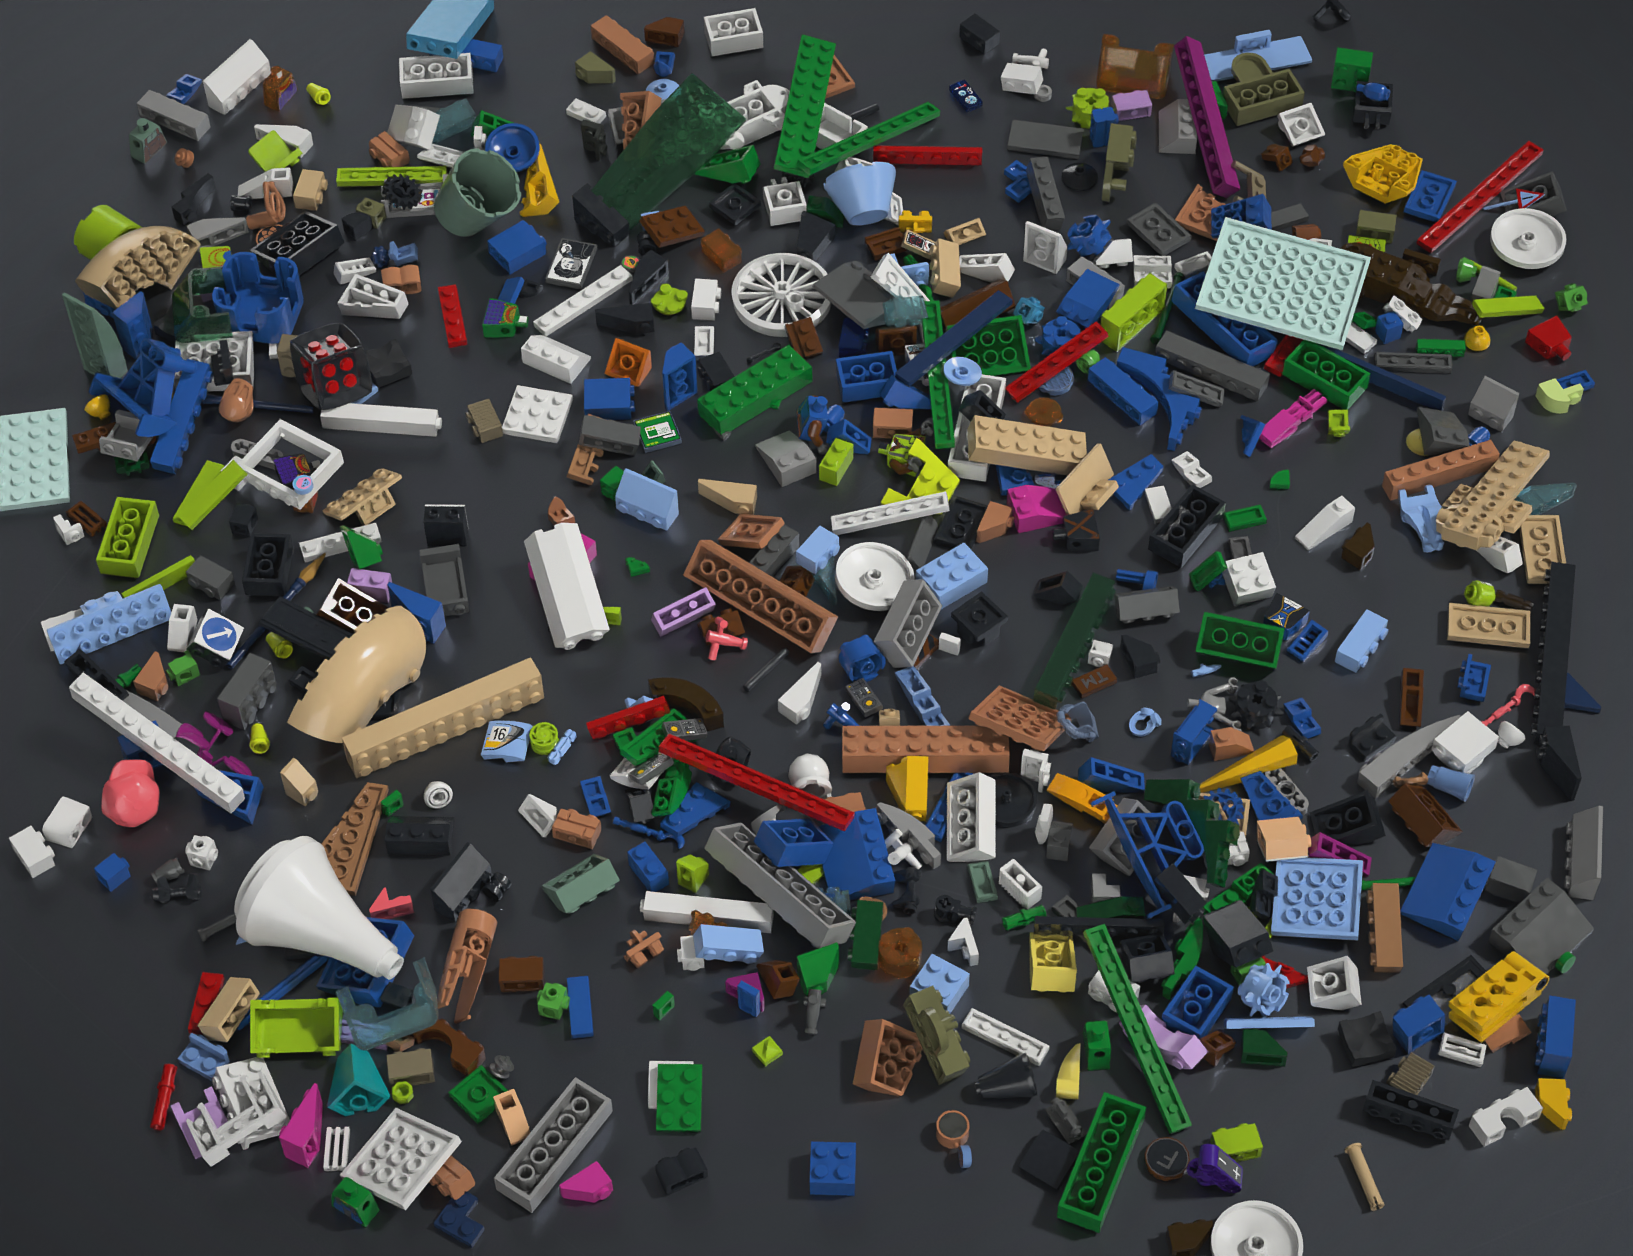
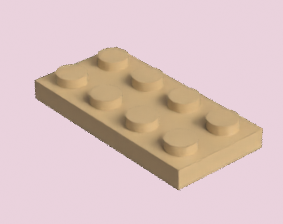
[1519,515,1566,584]
[1447,603,1530,648]

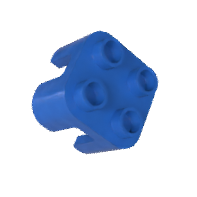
[212,252,304,344]

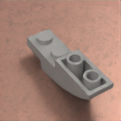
[877,802,941,869]

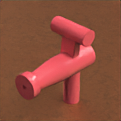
[706,617,748,660]

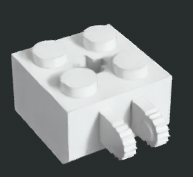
[763,177,806,226]

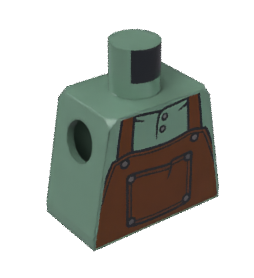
[129,118,167,164]

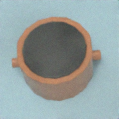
[936,1110,969,1149]

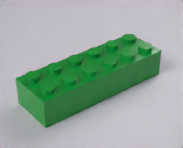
[697,345,813,434]
[1057,1092,1146,1233]

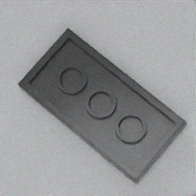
[1007,120,1084,159]

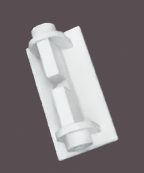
[1383,296,1422,332]

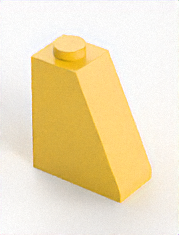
[886,756,928,822]

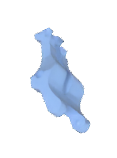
[1398,485,1444,553]

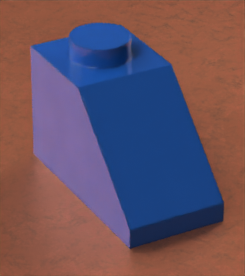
[826,419,872,454]

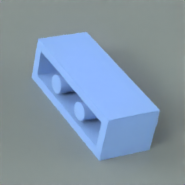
[1335,609,1388,673]
[693,924,764,964]

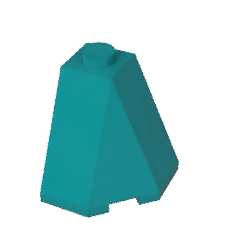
[327,1044,390,1116]

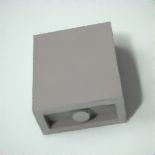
[99,410,153,461]

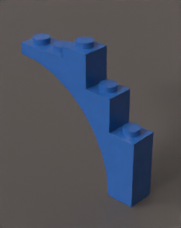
[1117,347,1202,451]

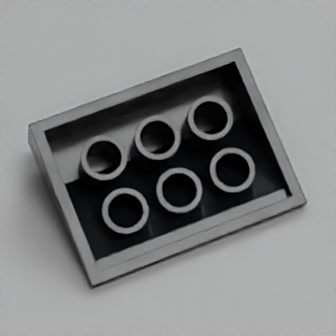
[249,211,345,277]

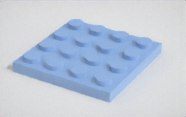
[1271,858,1363,940]

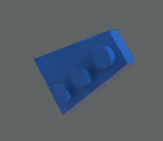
[996,465,1035,495]
[1241,771,1303,821]
[660,782,731,837]

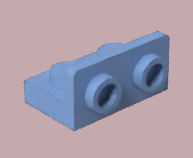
[177,1033,230,1081]

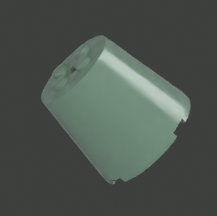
[434,148,521,237]

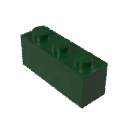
[848,900,884,970]

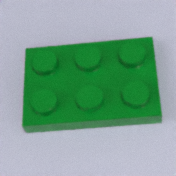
[656,1064,703,1132]

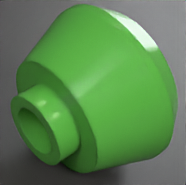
[1456,257,1477,282]
[1075,350,1100,374]

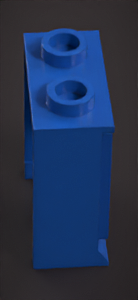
[1171,699,1218,765]

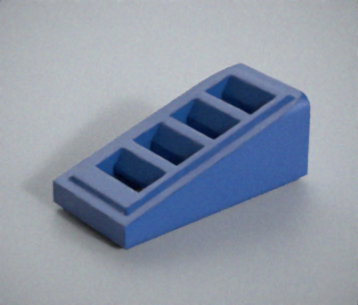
[1287,620,1328,662]

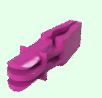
[1259,389,1328,448]

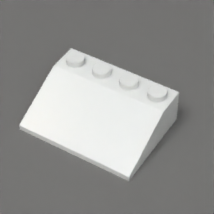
[174,331,254,392]

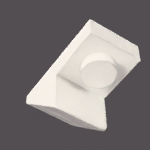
[948,918,979,966]

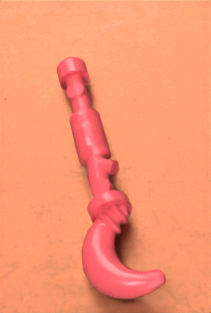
[1481,684,1535,726]

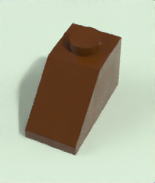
[644,17,685,47]

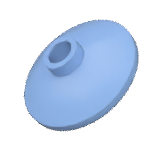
[646,79,681,100]
[943,357,982,386]

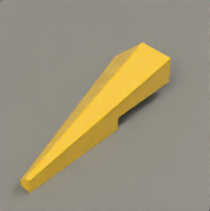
[520,144,559,217]
[1200,735,1298,793]

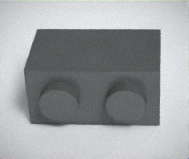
[186,555,235,600]

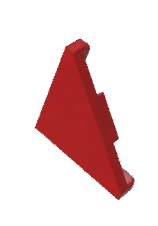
[1259,955,1309,989]

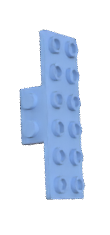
[1205,30,1312,82]
[47,584,171,664]

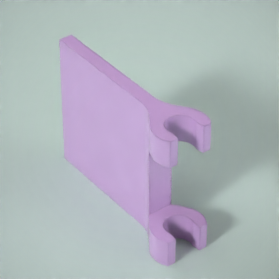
[171,1086,228,1159]

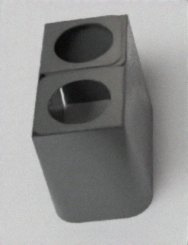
[1485,856,1537,904]

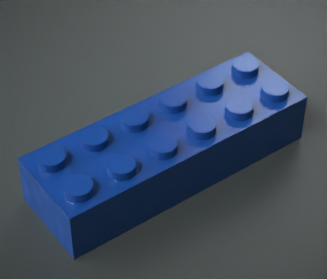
[1171,271,1278,366]

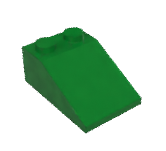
[694,145,761,184]

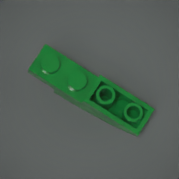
[652,758,692,817]
[1203,863,1273,915]
[1161,918,1203,1000]

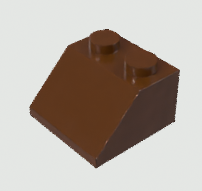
[875,324,917,356]

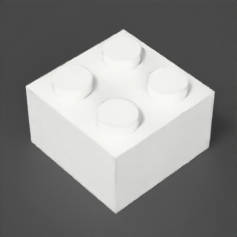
[1222,552,1276,606]

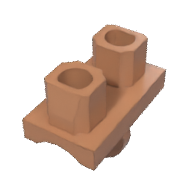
[623,930,664,968]

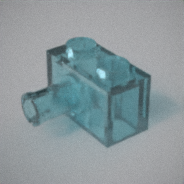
[882,296,928,328]

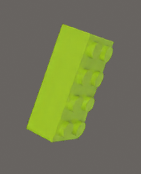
[1101,273,1167,352]
[96,497,159,578]

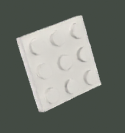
[502,385,573,443]

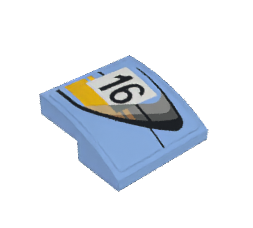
[481,721,533,763]

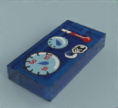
[949,79,983,112]

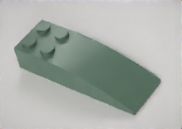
[62,292,128,378]

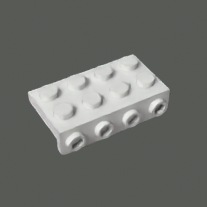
[212,1057,290,1150]

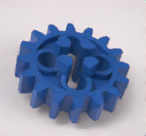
[1203,788,1245,825]

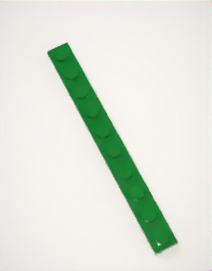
[797,102,941,175]
[920,300,955,449]
[1083,924,1192,1134]

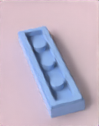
[1224,1016,1315,1029]

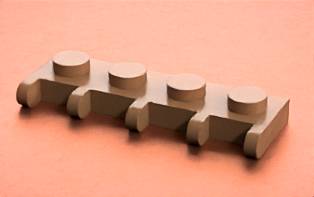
[567,414,604,485]

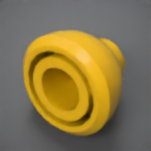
[1464,326,1490,351]
[84,394,110,420]

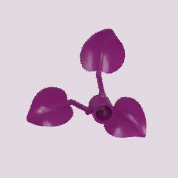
[176,711,252,776]

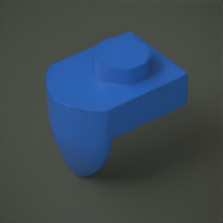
[653,51,675,77]

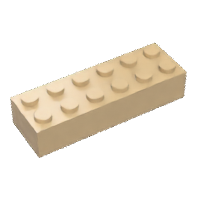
[967,415,1087,476]

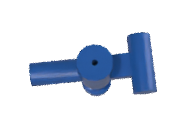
[823,703,860,729]

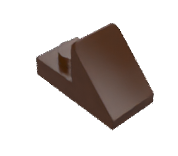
[1199,1029,1237,1067]

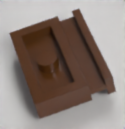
[865,227,908,261]
[784,317,823,359]

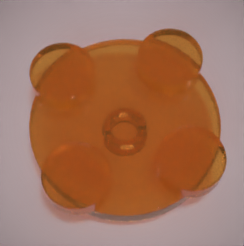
[1025,398,1063,426]

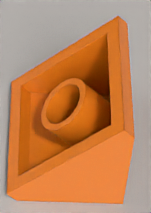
[604,338,652,387]

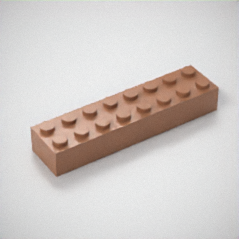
[683,540,838,653]
[842,726,1010,773]

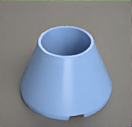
[823,162,896,226]

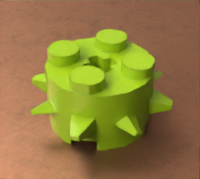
[1066,88,1115,129]

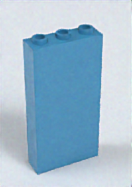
[406,0,494,59]

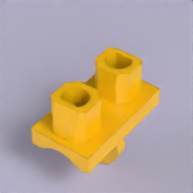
[899,210,932,234]

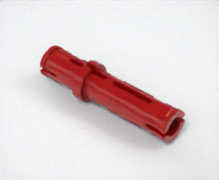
[150,1064,178,1130]

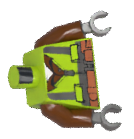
[878,420,933,477]

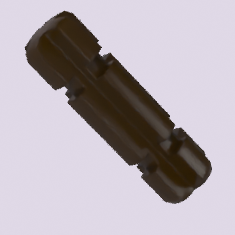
[1495,590,1534,612]

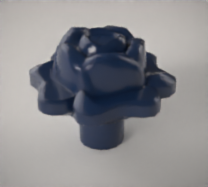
[371,246,390,268]

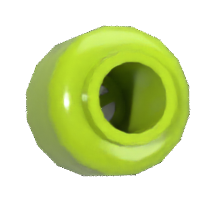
[1464,580,1496,607]

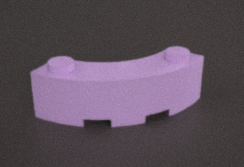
[1119,1005,1208,1070]

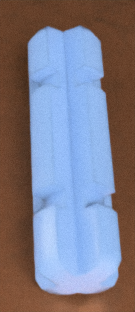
[547,729,577,765]

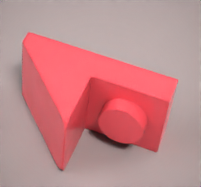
[369,887,414,919]

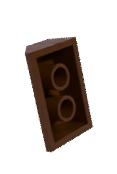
[1388,783,1463,847]

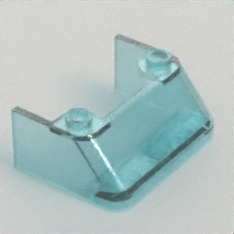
[336,958,439,1050]

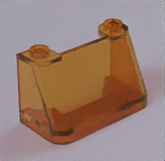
[1096,34,1174,99]

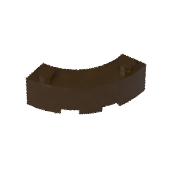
[648,677,724,732]

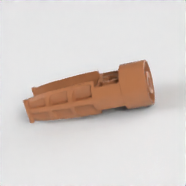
[432,909,498,1024]

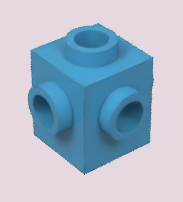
[1013,297,1045,325]

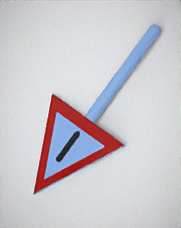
[1483,189,1545,210]

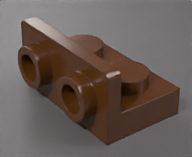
[780,566,815,597]

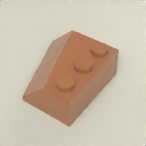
[853,1019,923,1096]

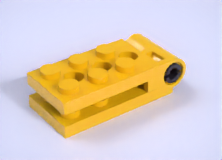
[1448,951,1549,1043]

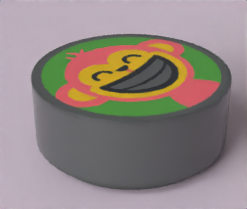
[621,255,639,274]

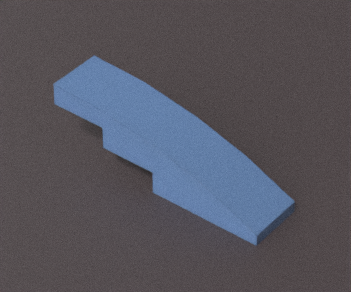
[895,666,950,726]

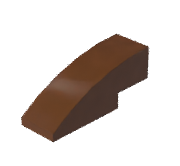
[1400,668,1424,728]

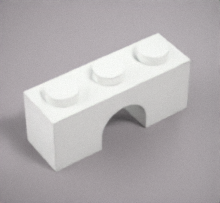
[1469,1087,1543,1147]

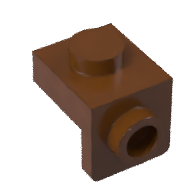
[1261,144,1293,171]

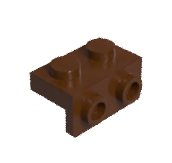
[697,608,745,646]

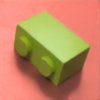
[819,438,853,486]
[1210,1123,1263,1162]

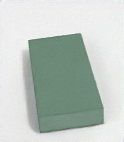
[967,860,998,904]

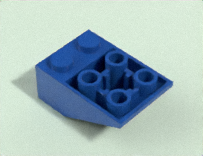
[1211,194,1272,238]

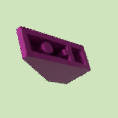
[1307,832,1372,877]

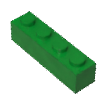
[1416,339,1466,357]

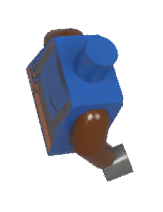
[796,395,829,455]

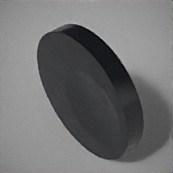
[989,772,1037,827]

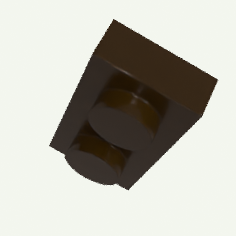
[1402,248,1441,276]

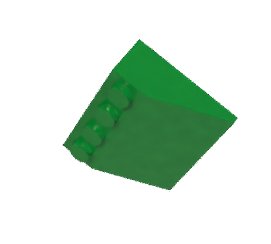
[945,315,1031,376]

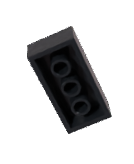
[1148,484,1226,568]

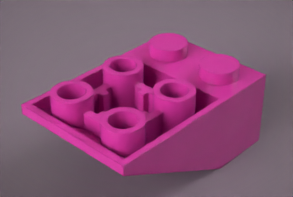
[279,1083,323,1168]

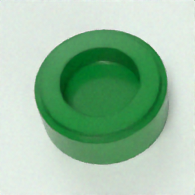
[1555,952,1576,974]

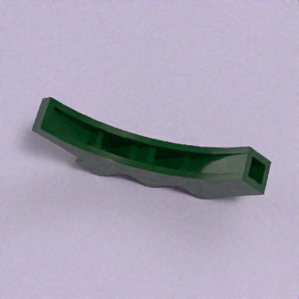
[1144,779,1240,888]

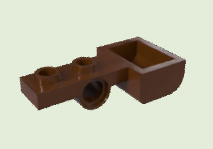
[72,410,156,454]

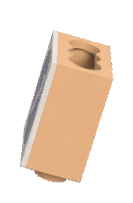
[1257,817,1311,861]

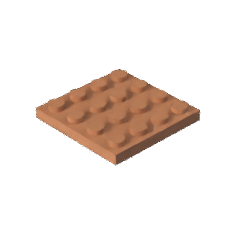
[969,685,1072,751]

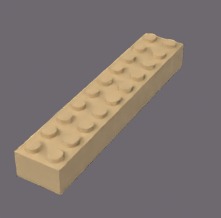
[342,657,544,779]

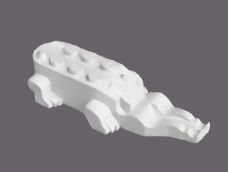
[652,80,789,166]

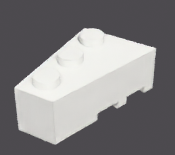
[338,274,408,319]

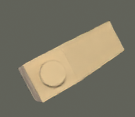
[698,479,757,515]

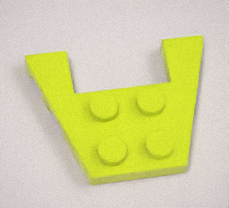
[881,438,960,515]

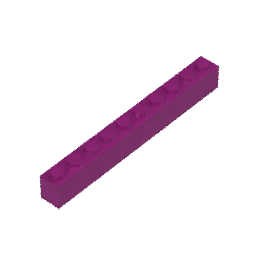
[1174,36,1240,198]

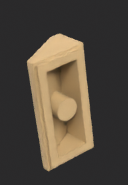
[944,218,986,245]

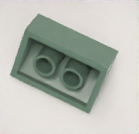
[541,854,620,913]

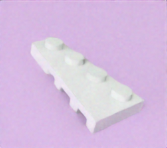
[871,253,930,319]

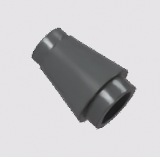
[151,857,185,884]

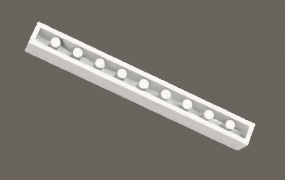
[69,673,245,813]

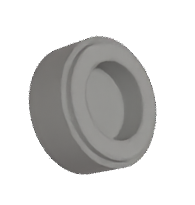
[1034,85,1052,102]

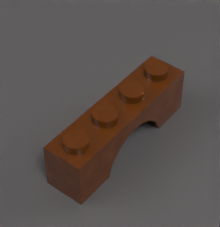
[399,1004,486,1077]

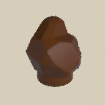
[1299,145,1325,167]

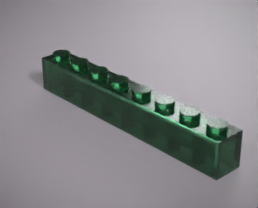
[1033,573,1117,710]

